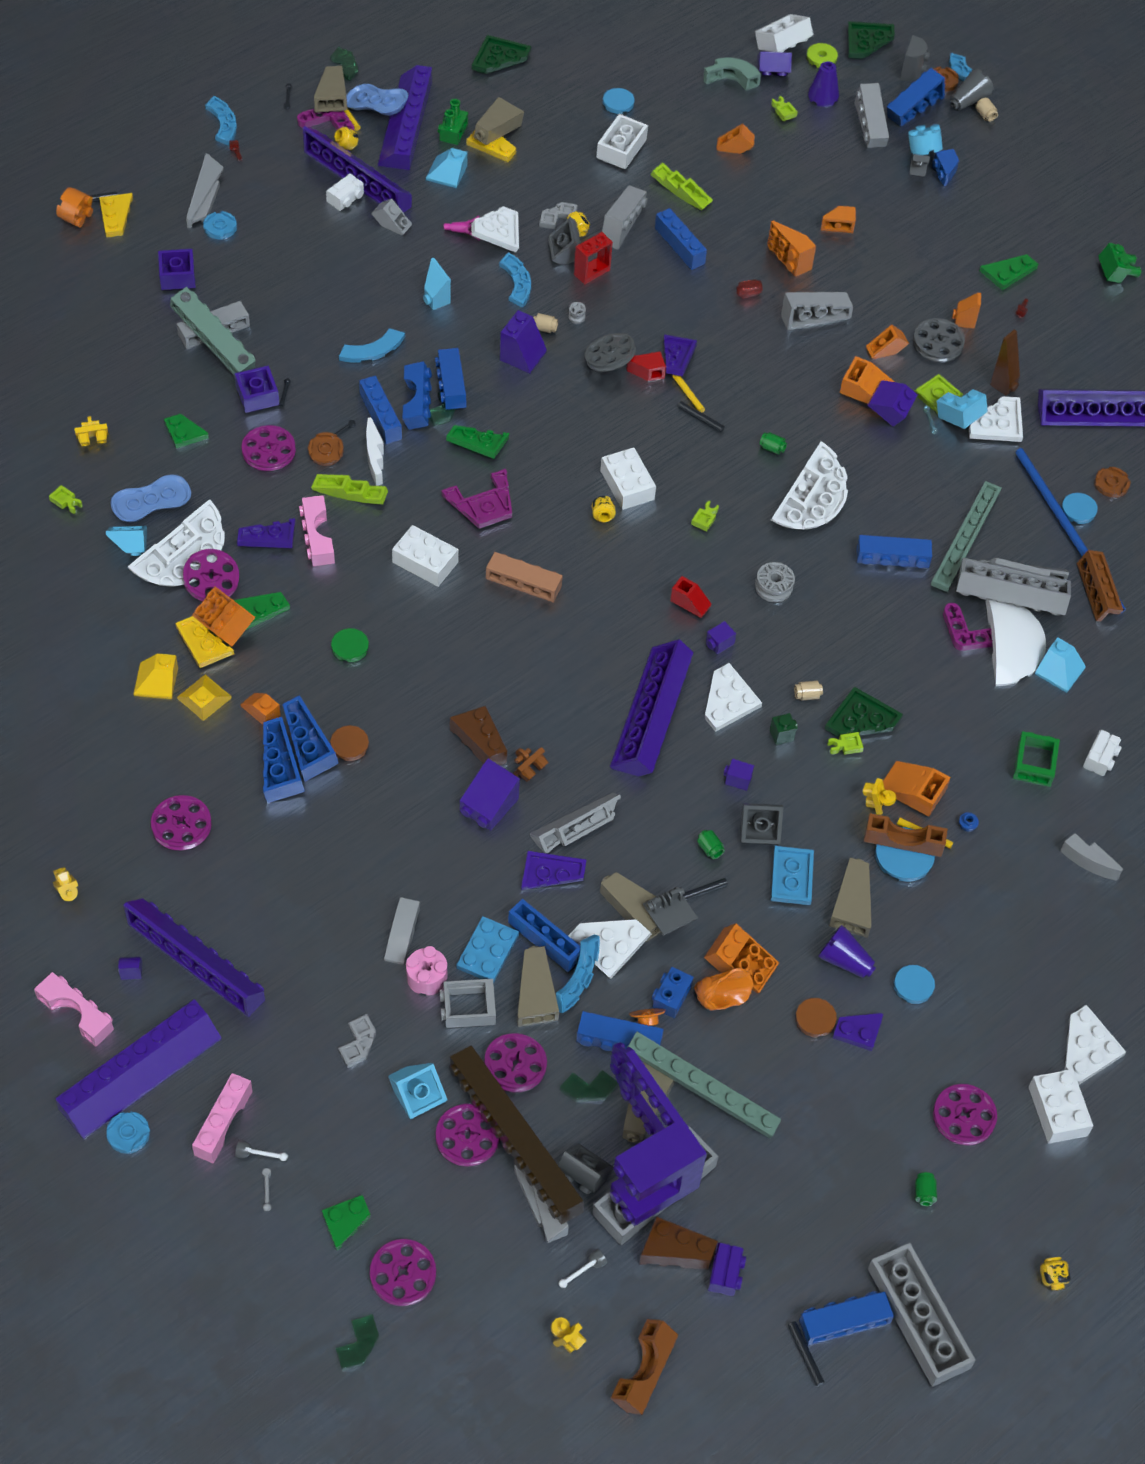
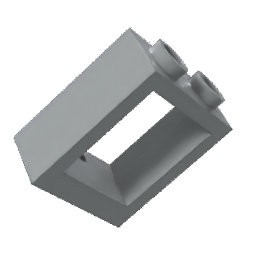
[440,979,496,1028]

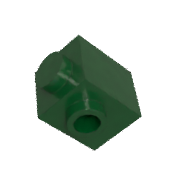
[770,713,798,745]

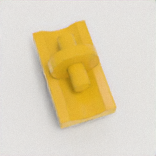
[74,416,109,447]
[863,778,896,815]
[52,867,78,901]
[551,1317,587,1353]

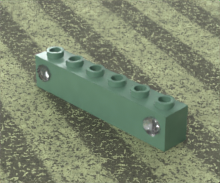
[170,287,255,376]

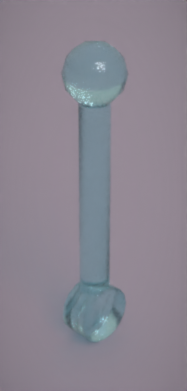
[923,406,938,434]

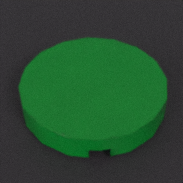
[331,628,369,662]

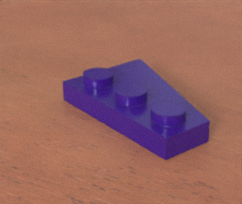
[664,334,697,376]
[237,518,296,548]
[521,851,587,890]

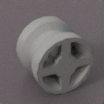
[568,302,586,324]

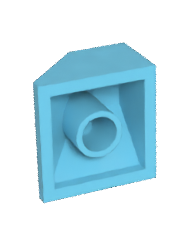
[426,148,467,188]
[423,258,451,310]
[106,526,147,556]
[1035,638,1086,693]
[388,1063,447,1119]

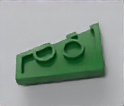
[979,254,1039,290]
[446,425,510,459]
[234,592,290,630]

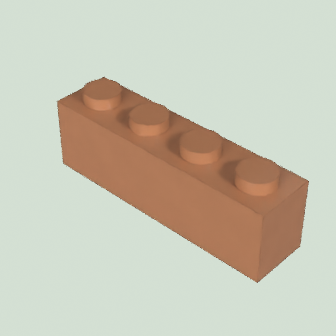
[486,552,563,603]

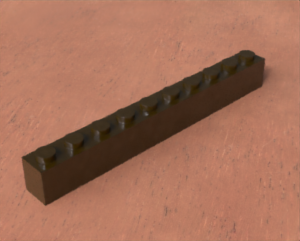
[449,1045,584,1225]

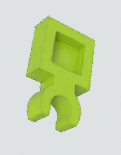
[772,96,797,121]
[49,485,83,514]
[691,501,719,532]
[827,732,864,755]

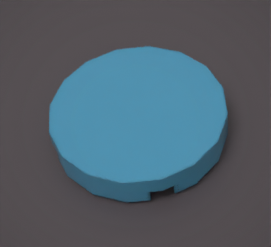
[603,88,635,114]
[203,211,237,239]
[1061,493,1098,524]
[894,965,935,1004]
[107,1111,150,1154]

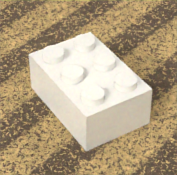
[755,14,813,53]
[597,114,648,169]
[600,448,656,510]
[392,525,458,587]
[1029,1069,1093,1144]

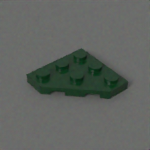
[848,21,895,59]
[472,35,531,74]
[825,687,903,738]

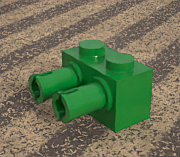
[438,99,468,145]
[1098,243,1141,283]

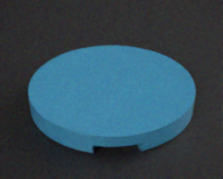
[875,827,935,882]

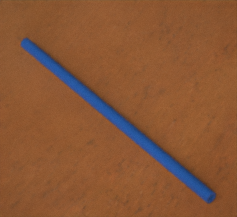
[1015,448,1126,614]

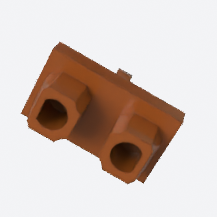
[512,747,549,782]

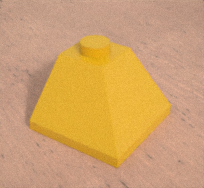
[134,653,178,699]
[177,674,232,721]

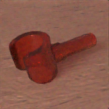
[230,140,242,161]
[1016,299,1028,318]

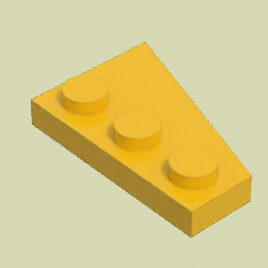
[466,130,516,162]
[99,193,133,238]
[175,616,234,668]

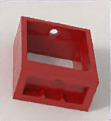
[574,232,613,285]

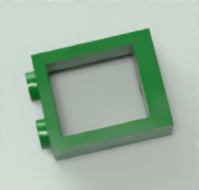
[1013,731,1060,787]

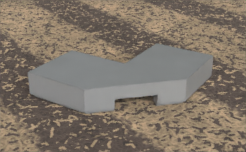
[539,202,578,229]
[338,1014,376,1068]

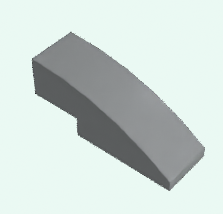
[1060,833,1123,881]
[384,897,420,965]

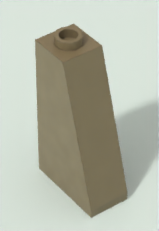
[314,66,347,112]
[474,97,524,145]
[829,858,872,938]
[600,872,660,942]
[517,946,559,1027]
[622,1062,675,1143]

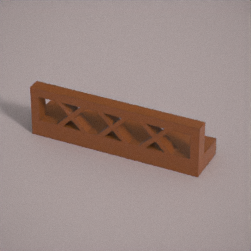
[1077,550,1123,622]

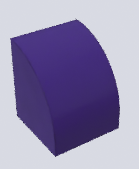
[118,957,142,980]

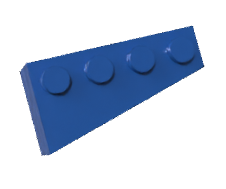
[887,68,945,127]
[283,695,339,782]
[263,717,305,803]

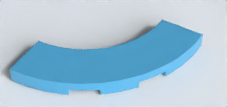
[205,96,237,146]
[499,252,531,308]
[339,329,405,363]
[556,934,600,1013]

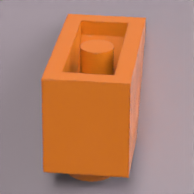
[717,123,755,153]
[821,206,856,233]
[952,293,981,329]
[866,325,909,359]
[240,693,281,725]

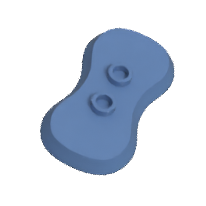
[346,84,408,115]
[111,475,191,523]

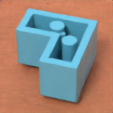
[936,389,988,429]

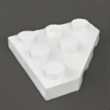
[472,206,519,252]
[969,396,1023,442]
[704,663,762,732]
[569,919,652,979]
[1064,1005,1126,1085]

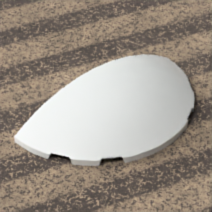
[771,441,848,530]
[128,499,225,586]
[986,599,1046,686]

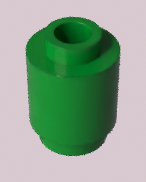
[759,432,787,455]
[697,830,725,859]
[915,1172,937,1206]

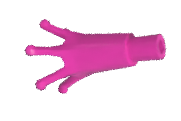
[444,216,480,241]

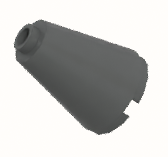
[950,68,994,110]

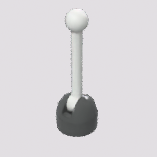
[235,1140,288,1161]
[559,1249,608,1288]

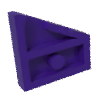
[833,1013,884,1051]

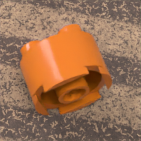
[56,187,93,228]

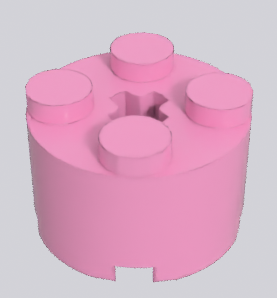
[406,946,448,995]

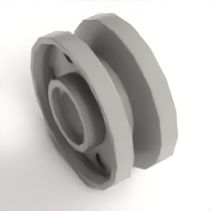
[755,562,795,603]

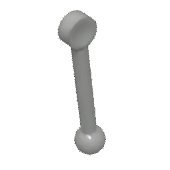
[262,1168,271,1211]

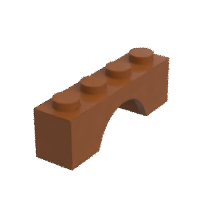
[864,813,948,857]
[610,1319,678,1415]

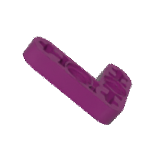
[297,108,355,131]
[943,603,993,651]

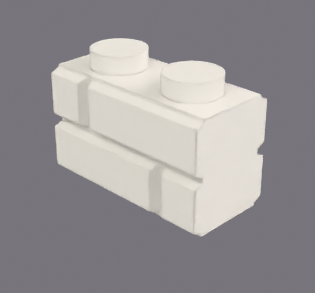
[326,174,364,211]
[1083,730,1122,776]

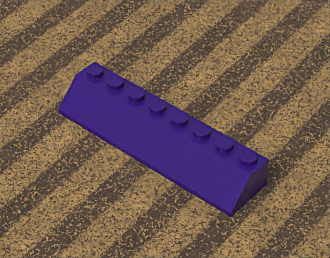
[378,65,432,170]
[303,126,412,213]
[1038,389,1145,426]
[610,639,694,776]
[123,898,265,1017]
[55,999,221,1139]

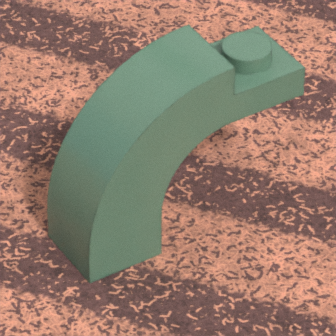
[703,58,761,90]

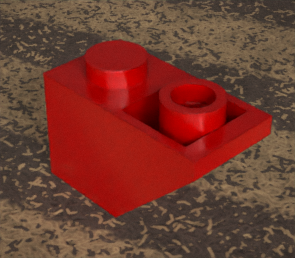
[626,352,666,381]
[670,576,711,618]

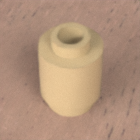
[976,98,998,122]
[534,313,558,333]
[794,680,823,701]

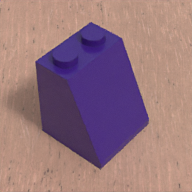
[500,310,547,374]
[460,758,520,831]

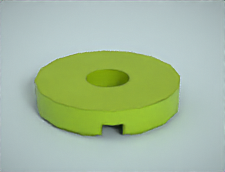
[806,43,838,68]

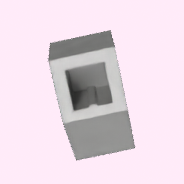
[371,198,412,235]

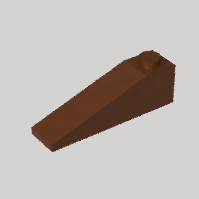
[990,329,1020,396]

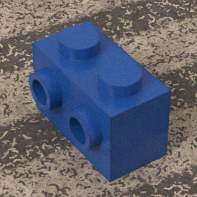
[651,967,694,1019]

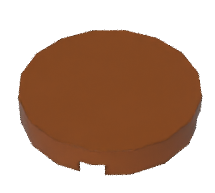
[933,67,959,92]
[308,432,344,466]
[1094,467,1131,498]
[330,725,369,761]
[795,998,837,1038]

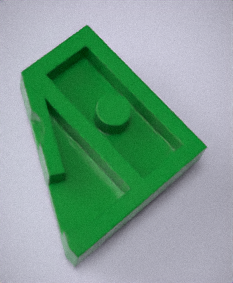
[164,414,209,449]
[322,1195,370,1250]

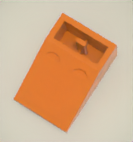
[767,221,816,277]
[840,356,895,404]
[192,587,255,647]
[883,761,951,817]
[704,923,779,993]

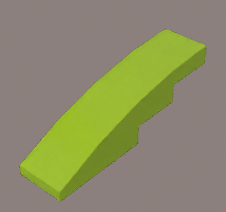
[651,163,713,210]
[311,474,388,505]

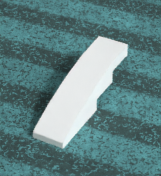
[366,417,384,486]

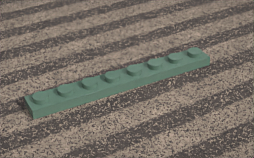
[931,481,1002,592]
[627,1032,781,1139]

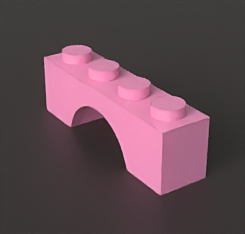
[299,495,335,566]
[34,972,114,1047]
[192,1073,253,1164]

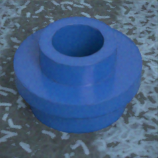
[959,813,979,831]

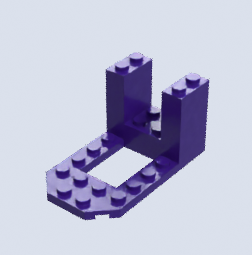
[610,1042,707,1227]

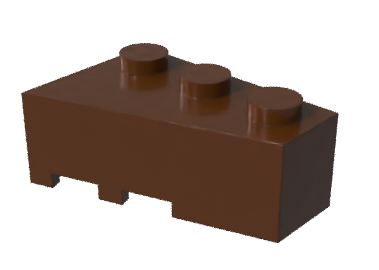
[450,706,507,765]
[639,1217,718,1270]

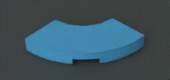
[949,53,973,82]

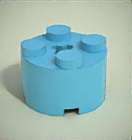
[908,125,943,155]

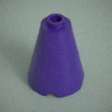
[808,61,839,107]
[818,925,876,978]

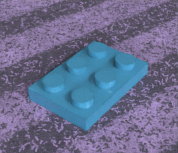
[771,846,814,905]
[456,916,519,984]

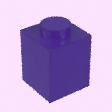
[706,621,736,655]
[723,759,755,791]

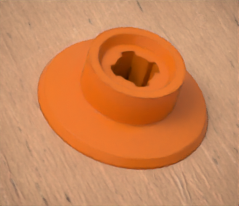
[629,1008,665,1026]

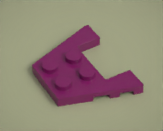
[442,469,512,528]

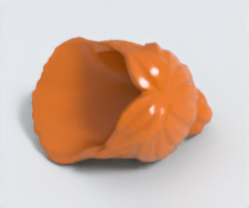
[693,968,753,1011]

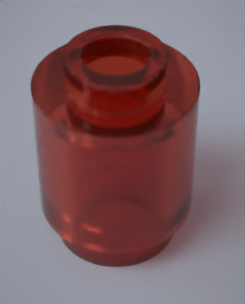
[736,279,763,299]

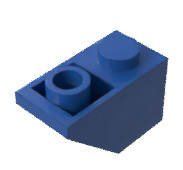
[932,149,959,186]

